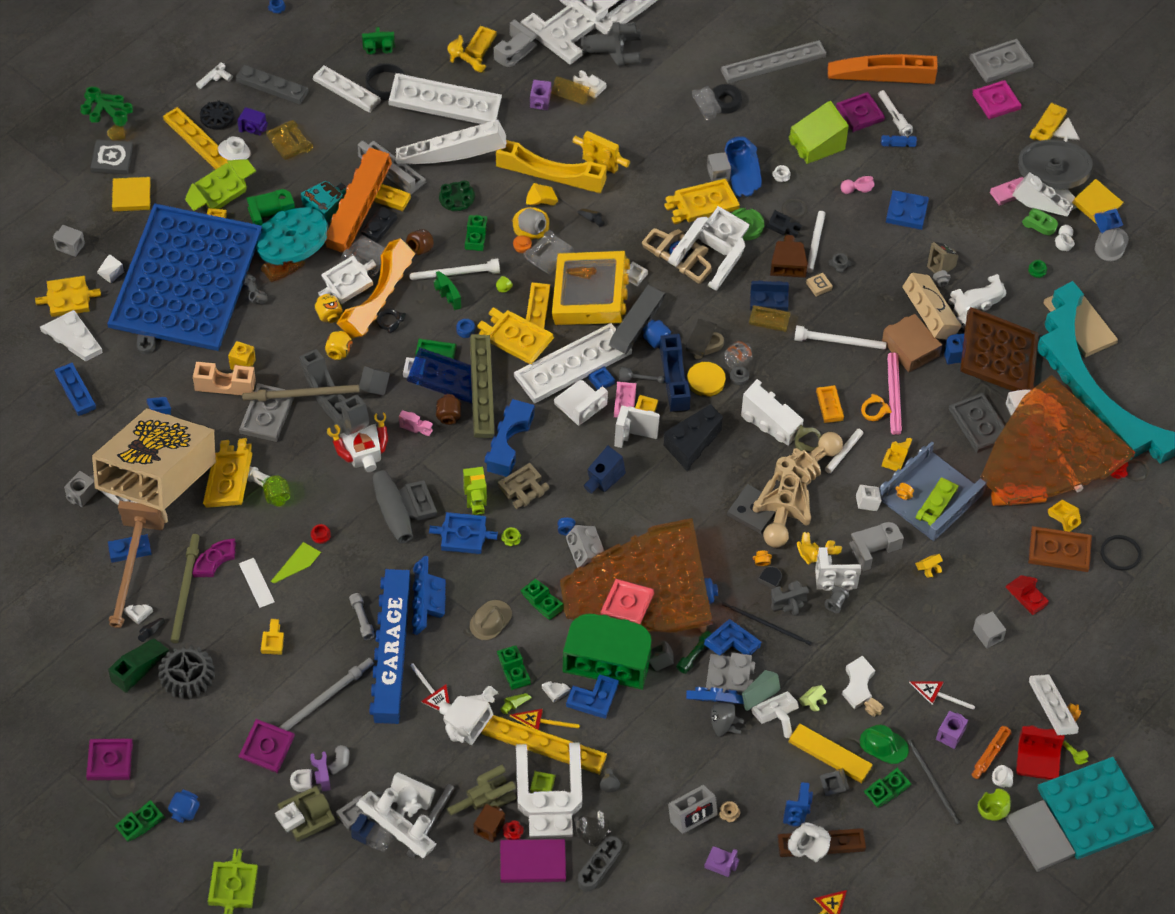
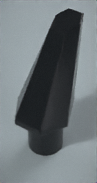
[578,209,605,227]
[138,618,165,642]

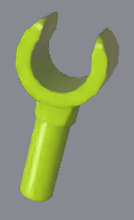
[1063,741,1089,765]

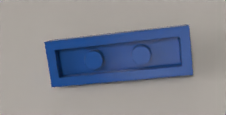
[54,363,96,416]

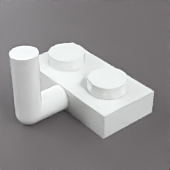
[751,691,799,738]

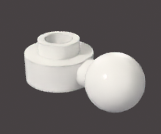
[1055,225,1074,251]

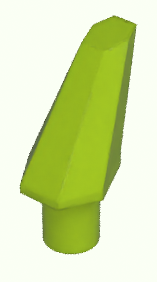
[500,693,532,714]

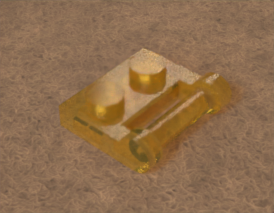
[266,120,313,160]

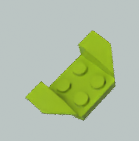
[185,159,256,211]

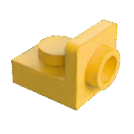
[1048,500,1081,532]

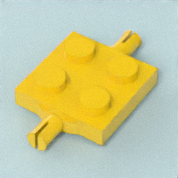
[572,131,630,173]
[35,276,101,317]

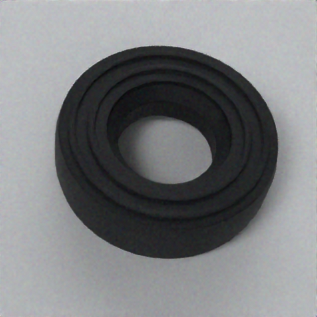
[710,84,742,114]

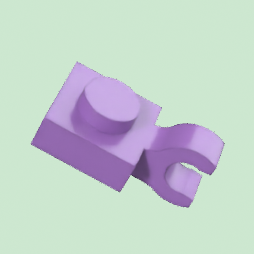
[310,752,330,792]

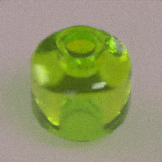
[263,475,291,507]

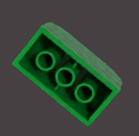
[562,614,651,690]

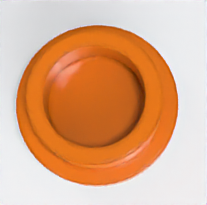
[513,235,532,253]

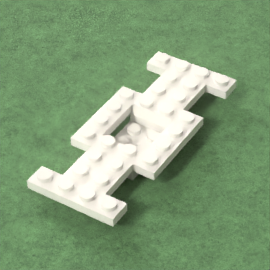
[520,0,657,64]

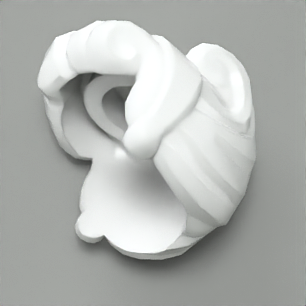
[788,822,831,862]

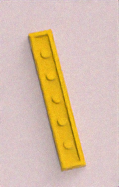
[163,107,228,169]
[482,715,607,775]

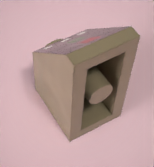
[927,242,958,273]

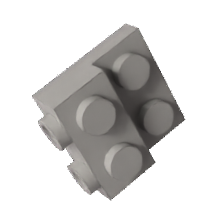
[706,653,755,695]

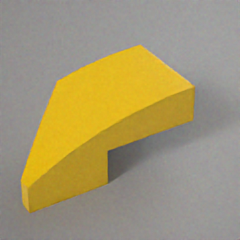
[882,438,912,471]

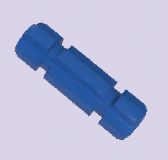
[881,135,917,147]

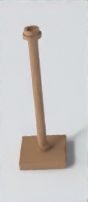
[109,501,164,628]

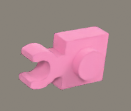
[399,410,433,436]

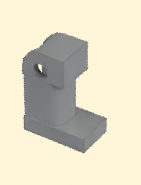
[494,19,537,67]
[849,522,904,571]

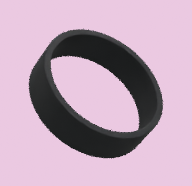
[366,63,405,100]

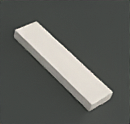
[313,66,381,113]
[1029,674,1079,735]

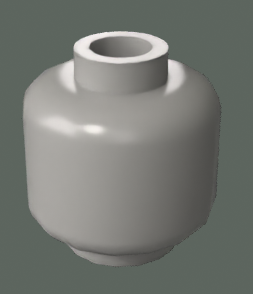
[518,208,546,235]

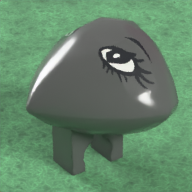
[710,702,744,737]

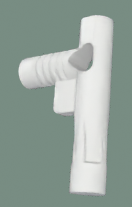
[196,62,233,89]

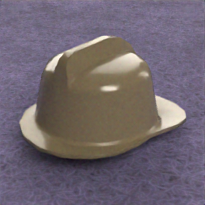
[470,600,512,640]

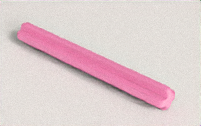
[887,353,902,435]

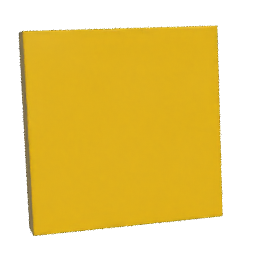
[112,177,151,211]
[1072,179,1123,224]

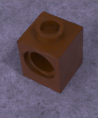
[474,804,505,843]

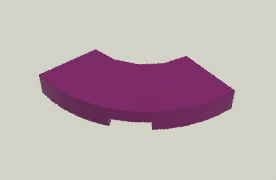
[193,539,236,577]

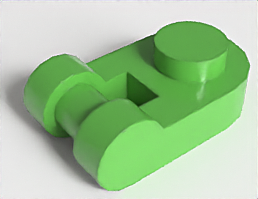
[1022,208,1058,235]

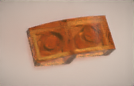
[261,260,305,282]

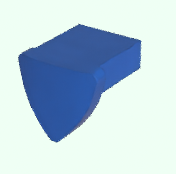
[1094,208,1123,233]

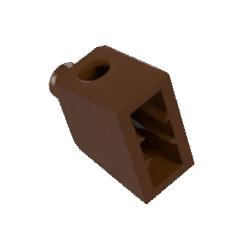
[770,235,807,278]

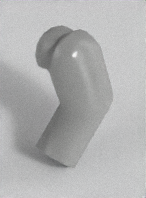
[327,745,350,775]

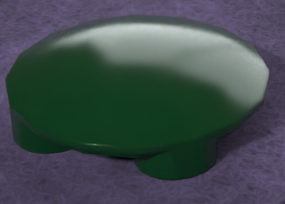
[439,180,475,211]

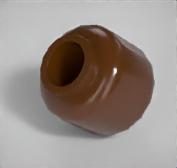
[406,229,434,255]
[436,394,461,425]

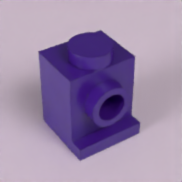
[238,107,268,135]

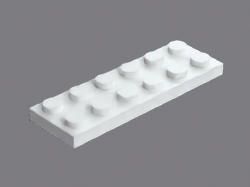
[388,73,502,124]
[514,323,632,404]

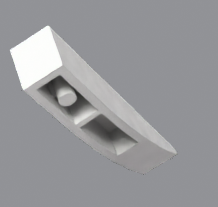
[396,120,506,164]

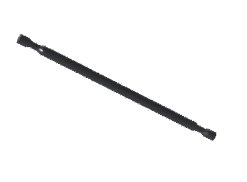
[722,602,812,645]

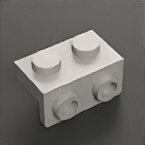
[566,525,607,569]

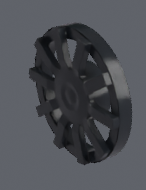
[200,100,234,129]

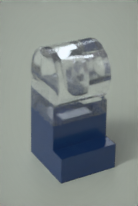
[351,813,395,852]

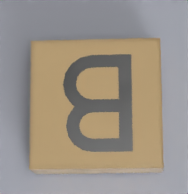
[806,273,833,296]

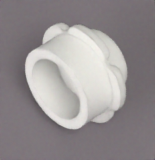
[773,165,791,182]

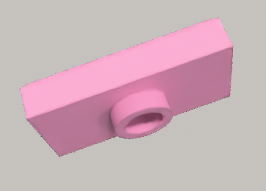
[990,177,1024,205]
[614,382,637,418]

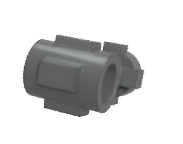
[243,275,268,305]

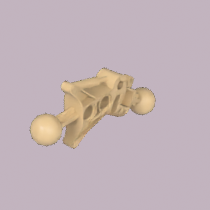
[753,432,843,548]

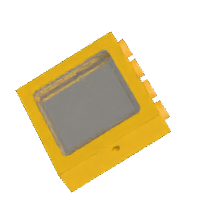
[552,251,630,325]

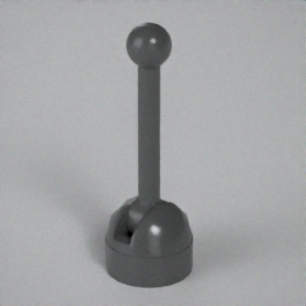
[618,366,665,383]

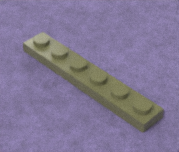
[470,334,494,438]

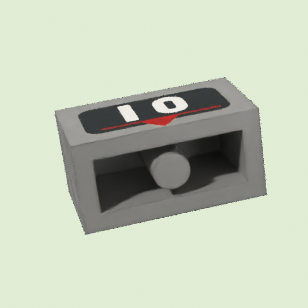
[668,785,718,834]

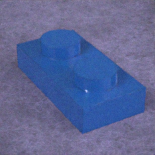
[108,534,152,563]

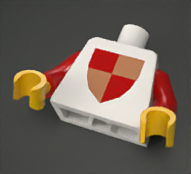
[327,412,388,472]

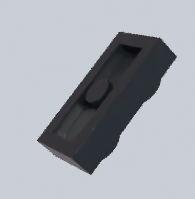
[361,207,398,243]

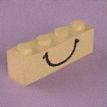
[902,273,961,339]

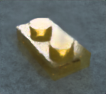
[551,76,591,105]
[749,305,790,332]

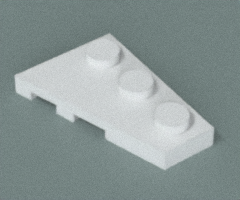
[40,310,103,361]

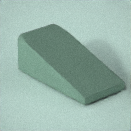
[742,670,781,711]

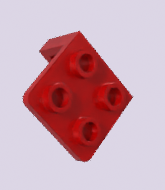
[1016,726,1065,780]

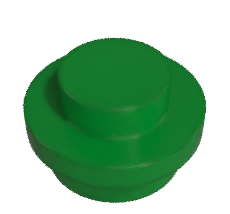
[1028,260,1047,278]

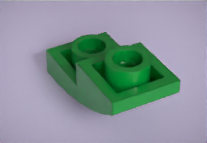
[465,215,487,251]
[433,271,461,310]
[520,579,565,620]
[497,645,531,690]
[863,768,911,808]
[115,800,165,842]

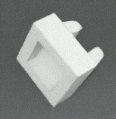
[275,802,305,833]

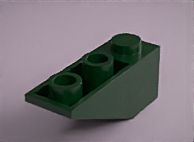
[108,638,169,693]

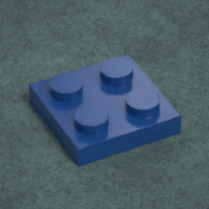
[886,190,929,230]

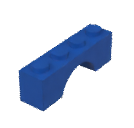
[484,399,534,477]

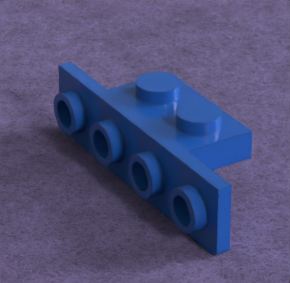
[412,556,446,635]

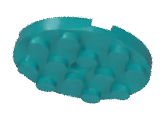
[256,207,329,265]

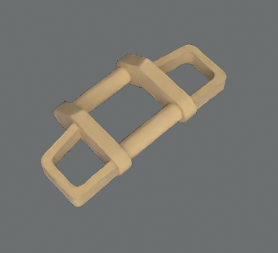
[642,229,712,284]

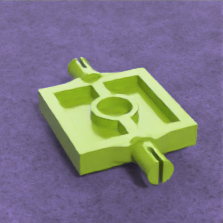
[208,849,258,914]

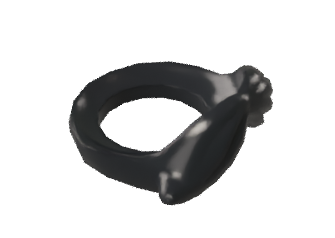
[377,308,406,333]

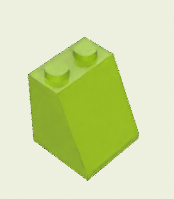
[789,101,849,164]

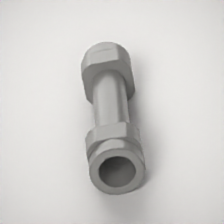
[349,593,375,640]

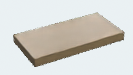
[1044,296,1118,357]

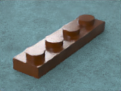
[777,828,866,857]

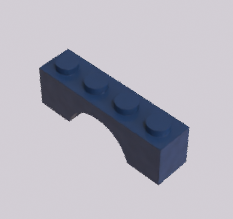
[660,334,691,412]

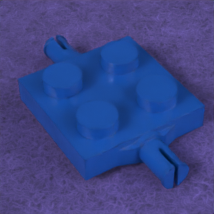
[429,512,498,554]

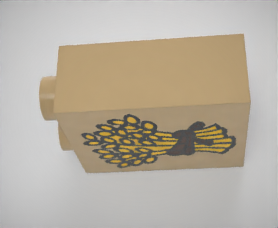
[92,408,216,511]

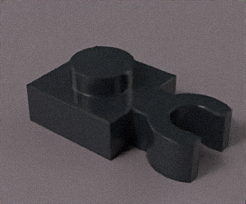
[766,210,802,238]

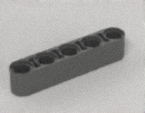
[609,285,666,354]

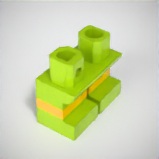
[463,467,487,515]

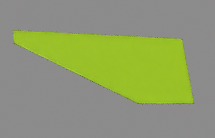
[271,542,321,583]

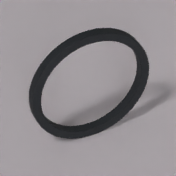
[1101,535,1141,571]

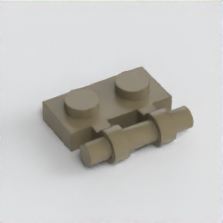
[498,463,550,509]

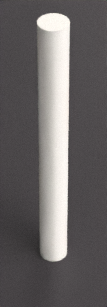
[807,211,825,273]

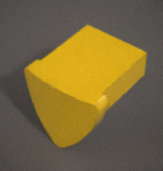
[526,183,558,205]

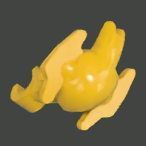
[447,35,486,72]
[797,532,842,565]

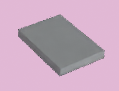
[970,39,1034,83]
[239,383,294,442]
[1005,800,1075,872]

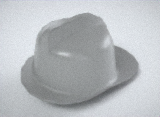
[1095,228,1129,261]

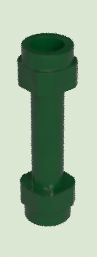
[676,631,712,674]

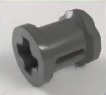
[824,586,849,613]

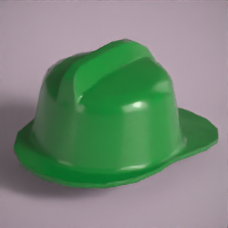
[860,724,909,764]

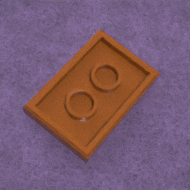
[1028,526,1092,572]

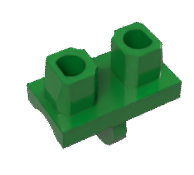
[362,27,395,54]

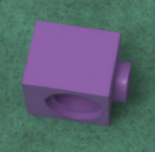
[530,80,551,110]
[936,711,968,749]

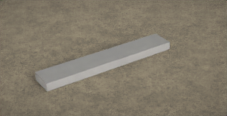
[721,40,826,83]

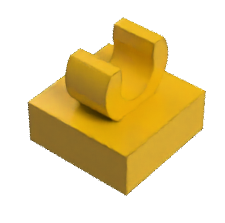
[915,554,943,578]

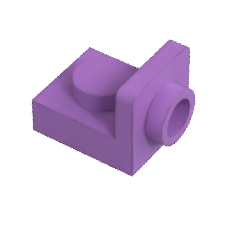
[705,846,740,877]

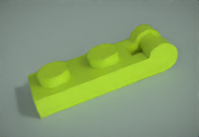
[915,477,959,526]

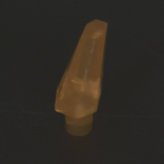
[566,266,596,279]

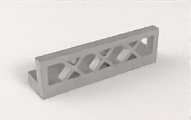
[357,141,426,195]

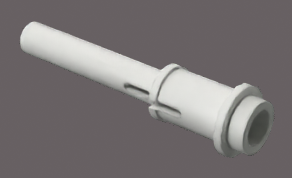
[878,91,913,137]

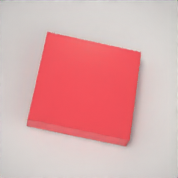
[600,579,654,624]

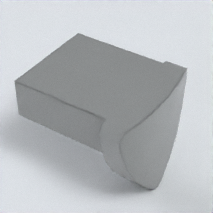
[336,796,371,830]

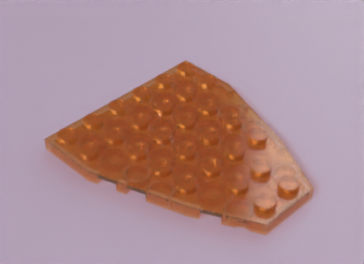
[981,375,1135,506]
[560,518,713,633]

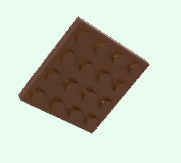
[960,307,1039,391]

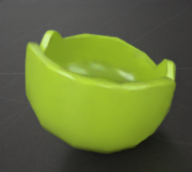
[978,788,1011,821]

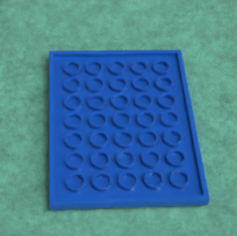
[107,203,262,351]

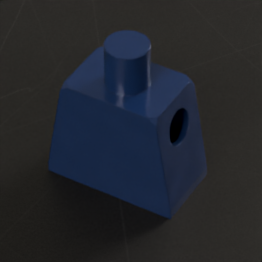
[583,445,626,494]

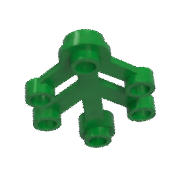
[80,87,133,126]

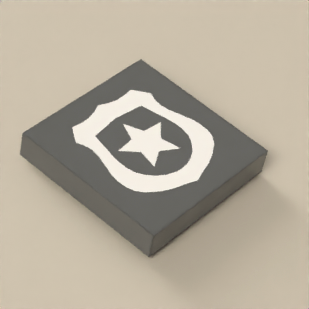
[91,140,133,174]

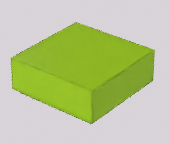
[530,771,555,793]

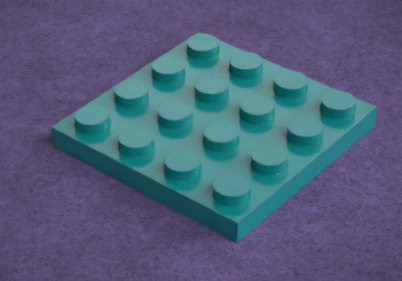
[1037,757,1154,860]

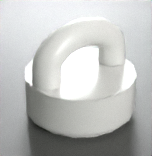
[992,765,1013,788]

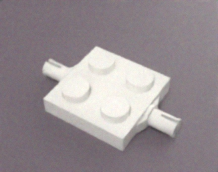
[318,256,376,304]

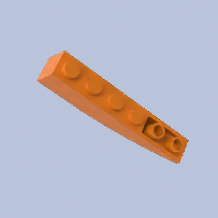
[828,54,937,84]

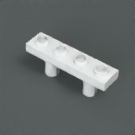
[357,788,436,858]

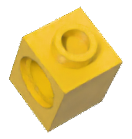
[228,341,256,370]

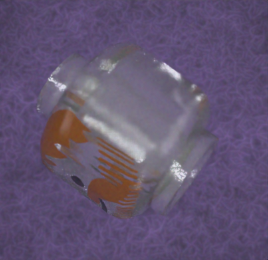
[724,341,753,369]

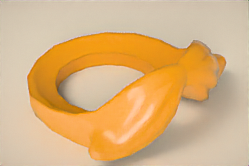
[861,394,891,421]

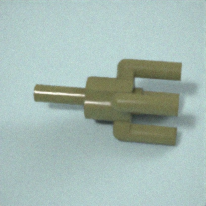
[447,765,517,816]

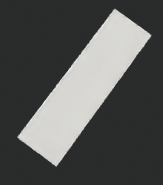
[239,558,275,608]

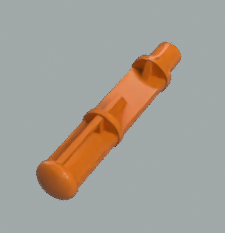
[972,726,1011,779]

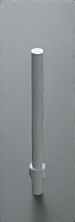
[279,658,374,731]

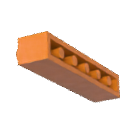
[325,147,392,254]

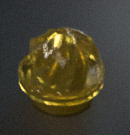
[108,125,125,141]

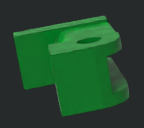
[247,189,295,226]

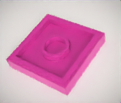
[973,80,1022,119]

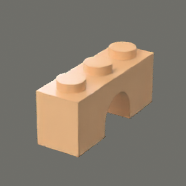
[193,362,256,395]

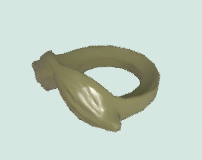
[795,425,822,452]

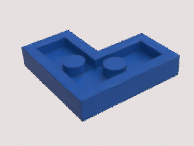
[704,619,762,656]
[566,674,619,719]
[686,687,744,704]

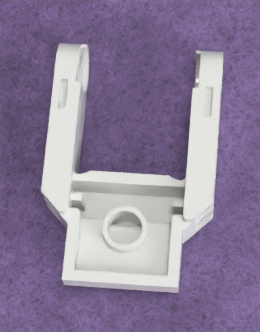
[668,206,750,291]
[516,742,582,838]

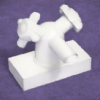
[391,772,435,817]

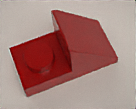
[1006,575,1049,615]

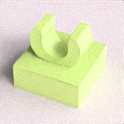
[798,685,827,712]

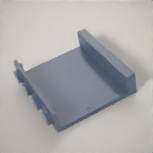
[880,442,987,541]

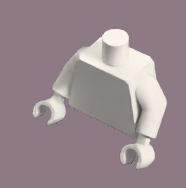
[439,686,498,745]

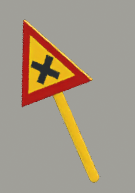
[510,709,580,731]
[814,890,847,914]

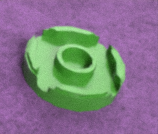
[731,208,764,240]

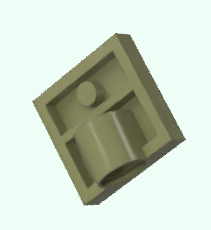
[278,786,336,842]

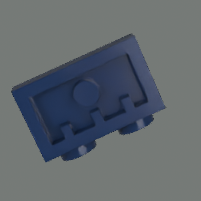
[750,280,789,312]

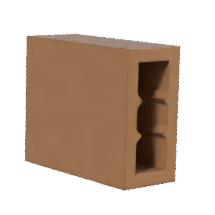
[882,314,942,372]

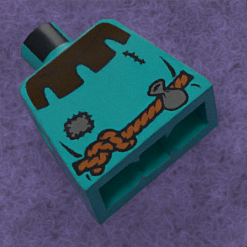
[301,181,347,224]

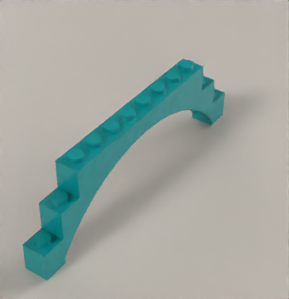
[1037,281,1175,464]

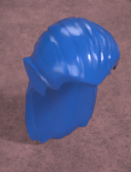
[725,137,762,197]

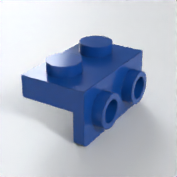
[783,782,813,826]

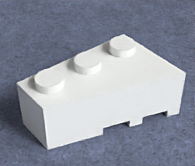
[741,379,803,446]

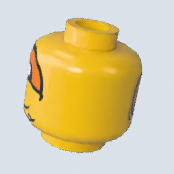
[315,294,342,323]
[325,331,353,360]

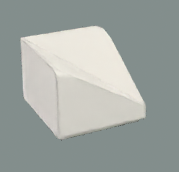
[97,255,124,283]
[856,485,881,511]

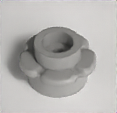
[933,270,951,287]

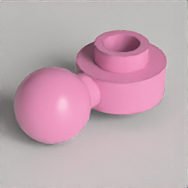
[841,176,875,194]

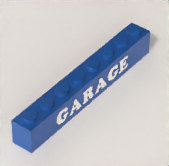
[370,569,411,724]

